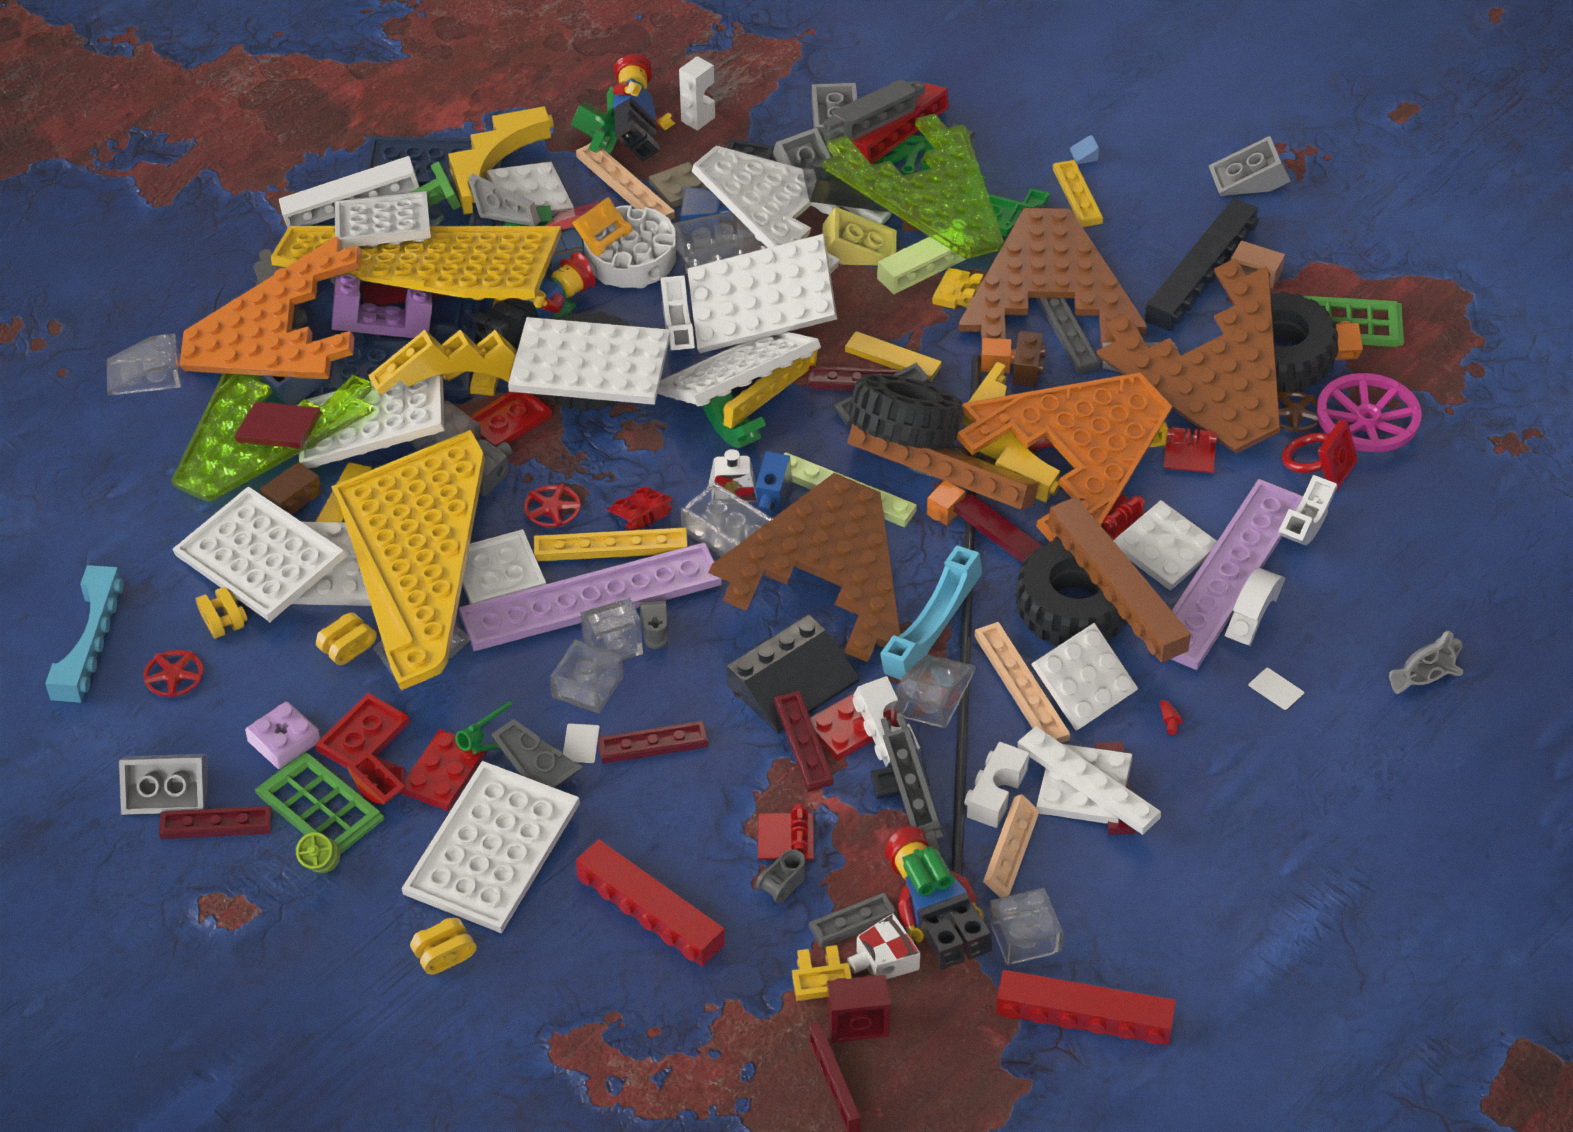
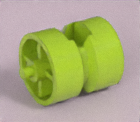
[296,832,340,873]

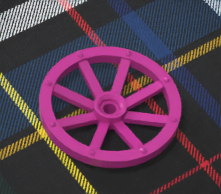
[1317,373,1422,452]

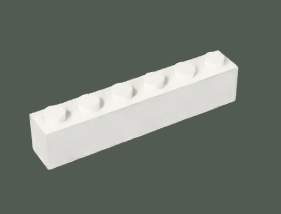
[279,156,419,228]

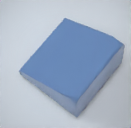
[1070,135,1099,164]

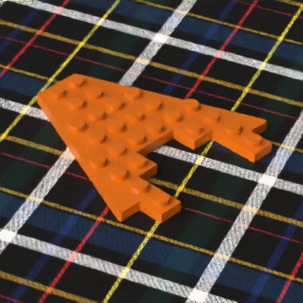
[179,236,362,379]
[957,372,1172,542]

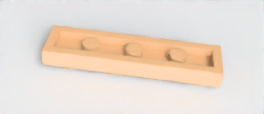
[983,794,1040,898]

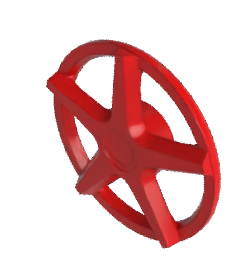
[524,483,580,528]
[143,650,203,697]

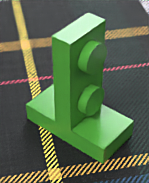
[410,161,461,210]

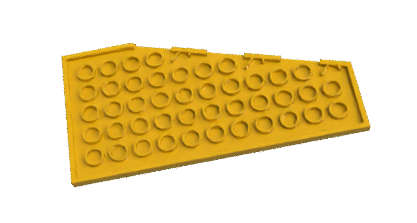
[271,226,562,300]

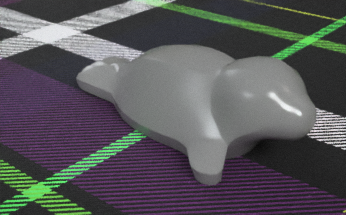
[1389,631,1463,694]

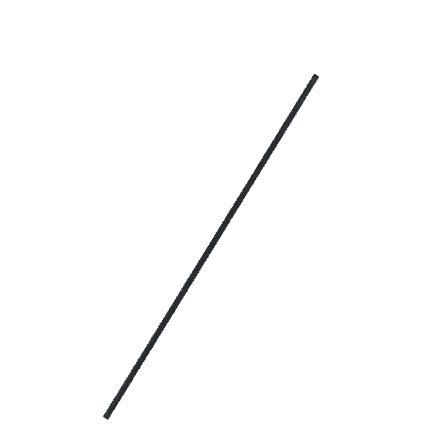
[951,355,981,875]

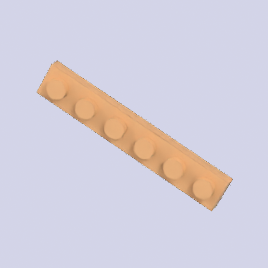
[576,143,675,220]
[975,622,1070,743]

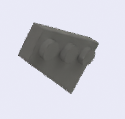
[491,719,583,788]

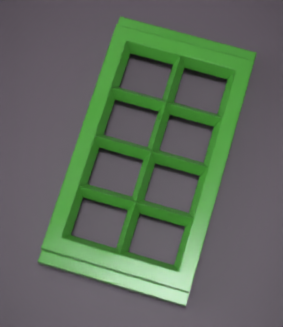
[1304,296,1404,347]
[255,752,385,854]

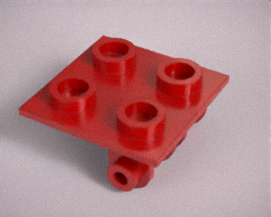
[1164,426,1217,473]
[606,487,673,531]
[1101,493,1146,540]
[758,803,814,860]

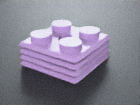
[245,701,320,769]

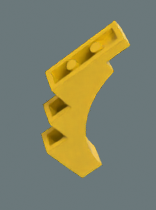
[448,106,554,214]
[369,330,517,395]
[962,362,1060,503]

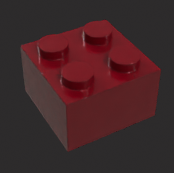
[827,975,890,1043]

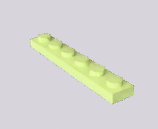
[784,452,917,527]

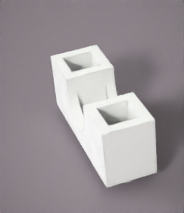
[679,56,715,131]
[853,676,920,767]
[964,742,1030,828]

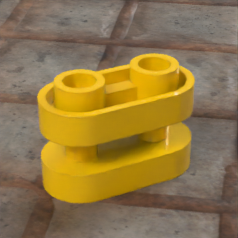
[195,587,247,639]
[316,612,377,665]
[410,918,477,975]

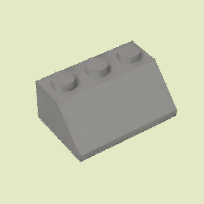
[119,754,208,815]

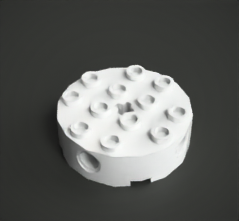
[584,205,676,289]

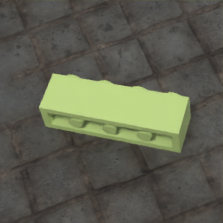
[877,226,969,294]

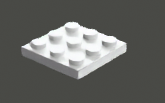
[486,162,574,216]
[1113,500,1217,591]
[462,529,546,604]
[1032,623,1138,731]
[1036,744,1132,823]

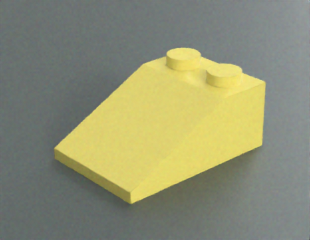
[822,207,897,265]

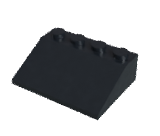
[801,157,905,213]
[727,615,859,734]

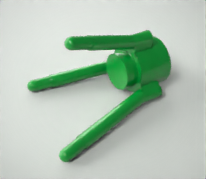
[456,701,513,754]

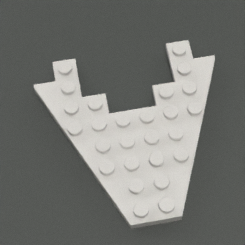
[692,146,892,274]

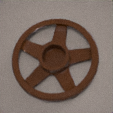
[1278,391,1319,432]

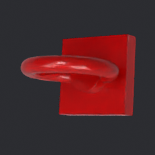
[1282,420,1358,491]

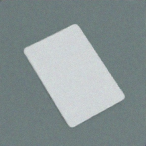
[1248,668,1304,710]
[563,724,600,763]

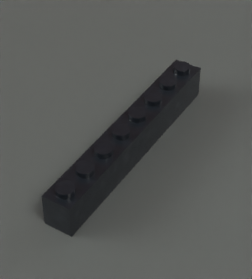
[1145,198,1259,331]

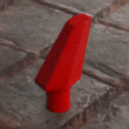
[1160,700,1183,735]

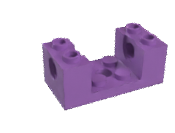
[332,274,432,338]

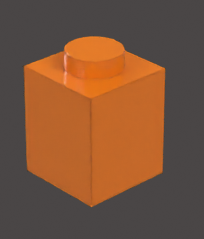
[1335,321,1363,360]
[981,338,1016,373]
[927,480,965,525]

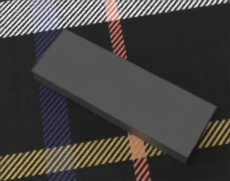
[809,892,898,949]

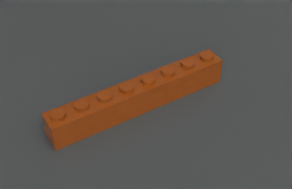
[847,424,1040,510]
[1048,497,1191,663]

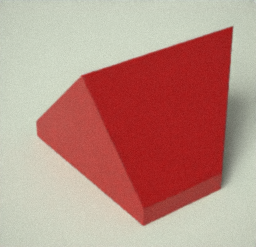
[347,750,405,805]

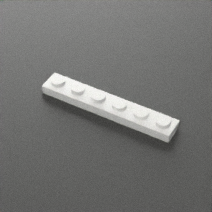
[1018,726,1161,835]

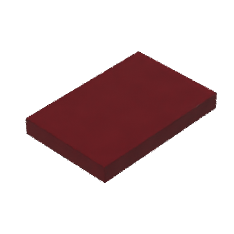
[234,402,322,449]

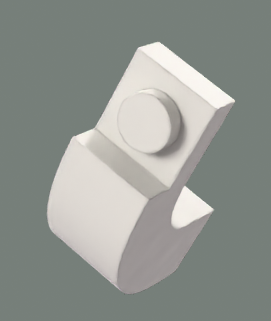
[660,275,695,350]
[1279,475,1338,545]
[1225,568,1285,646]

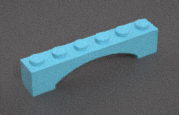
[880,545,982,682]
[45,565,124,703]

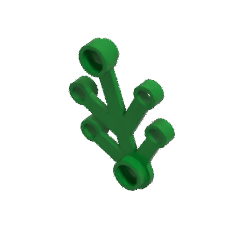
[870,131,943,179]

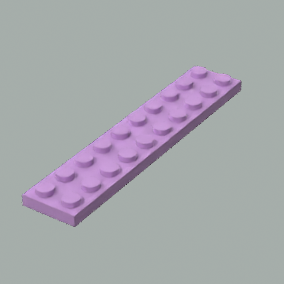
[1171,479,1303,670]
[459,542,722,651]

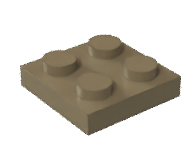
[649,162,710,209]

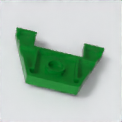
[964,172,1050,237]

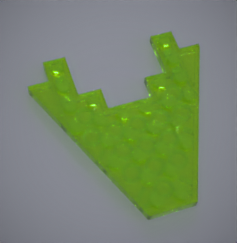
[822,114,1004,259]
[171,373,374,503]

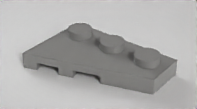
[468,174,540,226]

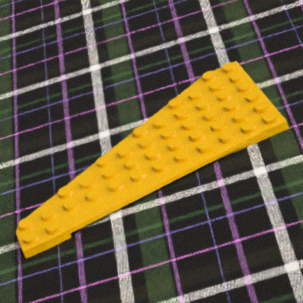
[331,430,486,690]

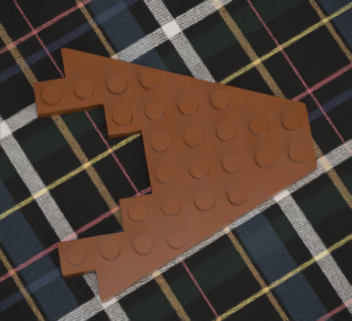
[959,208,1147,349]
[1096,258,1281,454]
[708,473,900,662]

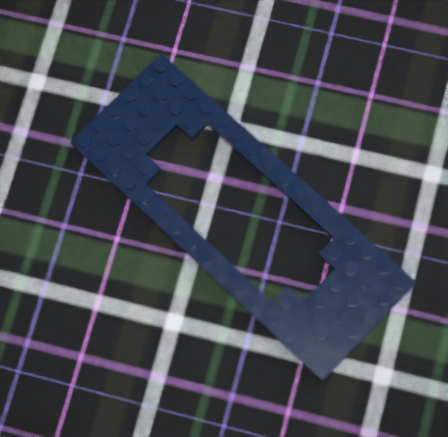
[322,136,504,397]

